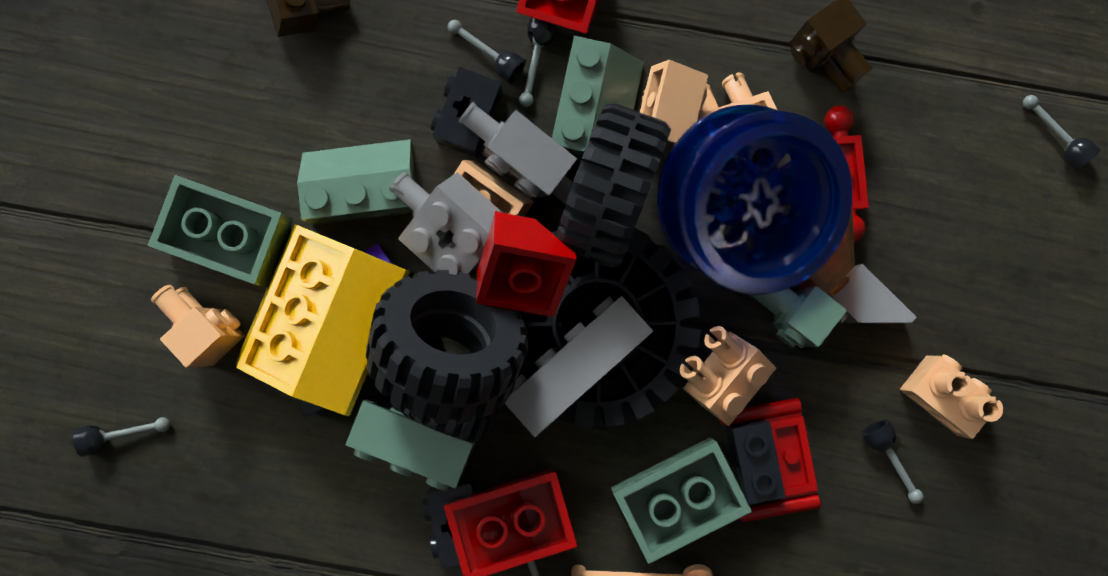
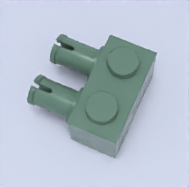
[749,274,847,348]

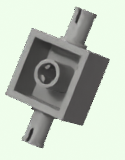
[458,102,577,204]
[389,172,501,276]

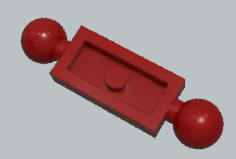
[821,105,869,243]

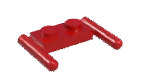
[719,397,821,522]

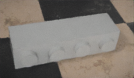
[505,296,653,437]

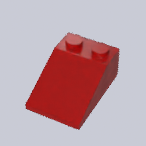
[444,468,577,576]

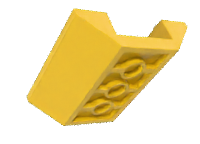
[236,224,410,416]

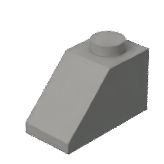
[826,264,917,323]

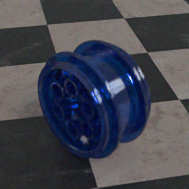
[657,104,852,295]

